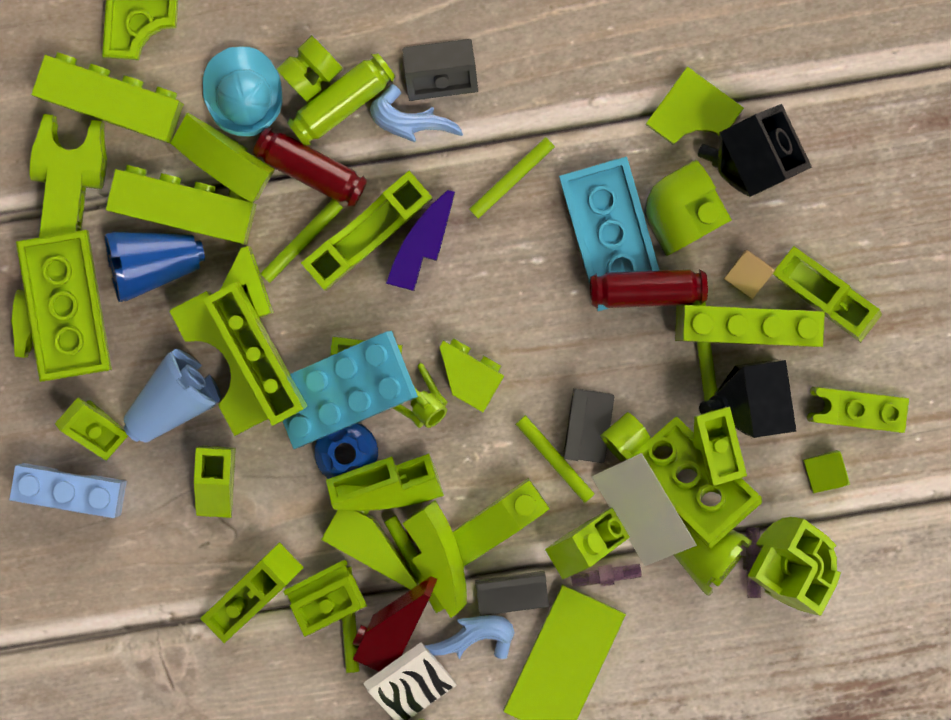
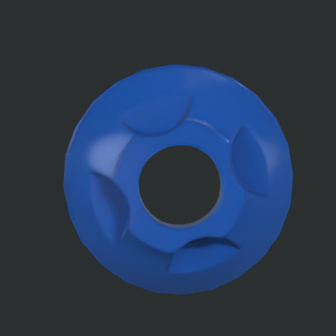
[315,423,378,479]

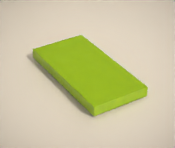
[16,230,112,382]
[503,584,626,720]

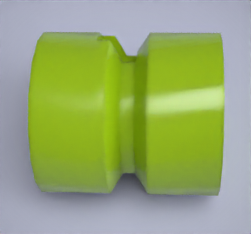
[276,35,343,103]

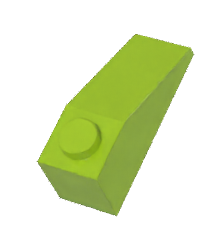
[452,478,550,567]
[321,510,418,590]
[200,542,304,643]

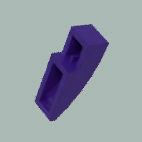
[386,190,455,291]

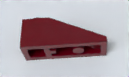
[352,576,437,672]

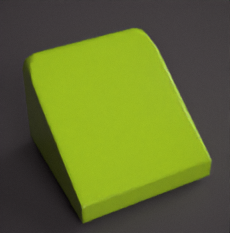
[803,450,850,494]

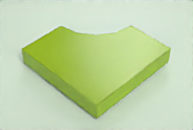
[102,0,178,60]
[645,66,744,145]

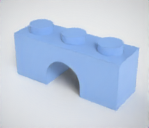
[9,463,127,518]

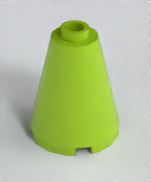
[674,525,752,596]

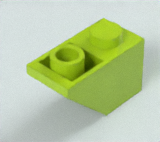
[440,338,504,412]
[194,446,236,518]
[545,508,630,579]

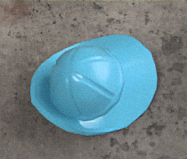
[203,47,283,136]

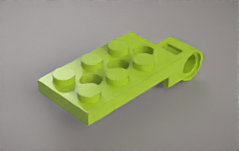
[600,412,762,549]

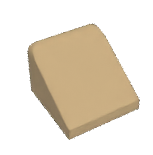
[724,250,775,299]

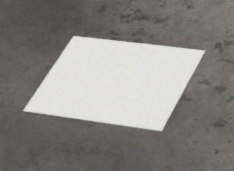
[591,453,697,566]

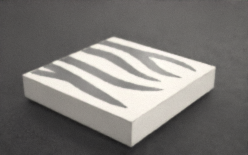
[363,642,457,720]

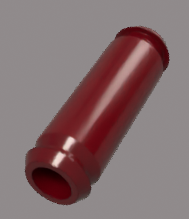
[253,128,367,206]
[590,269,708,308]

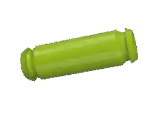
[287,53,395,145]

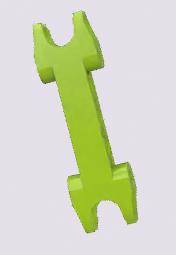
[11,114,108,358]

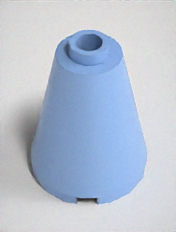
[124,349,221,443]

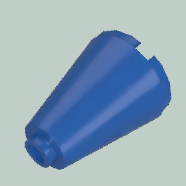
[105,232,205,302]

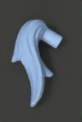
[370,84,463,142]
[425,615,515,659]

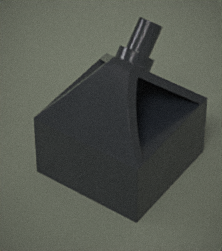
[698,104,812,197]
[699,359,796,438]

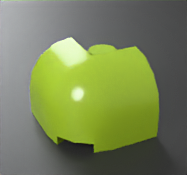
[645,160,732,256]
[748,517,841,616]

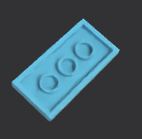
[559,156,660,312]
[283,331,418,449]

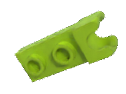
[807,387,909,433]

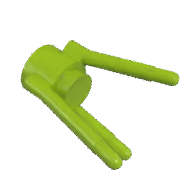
[393,363,448,428]

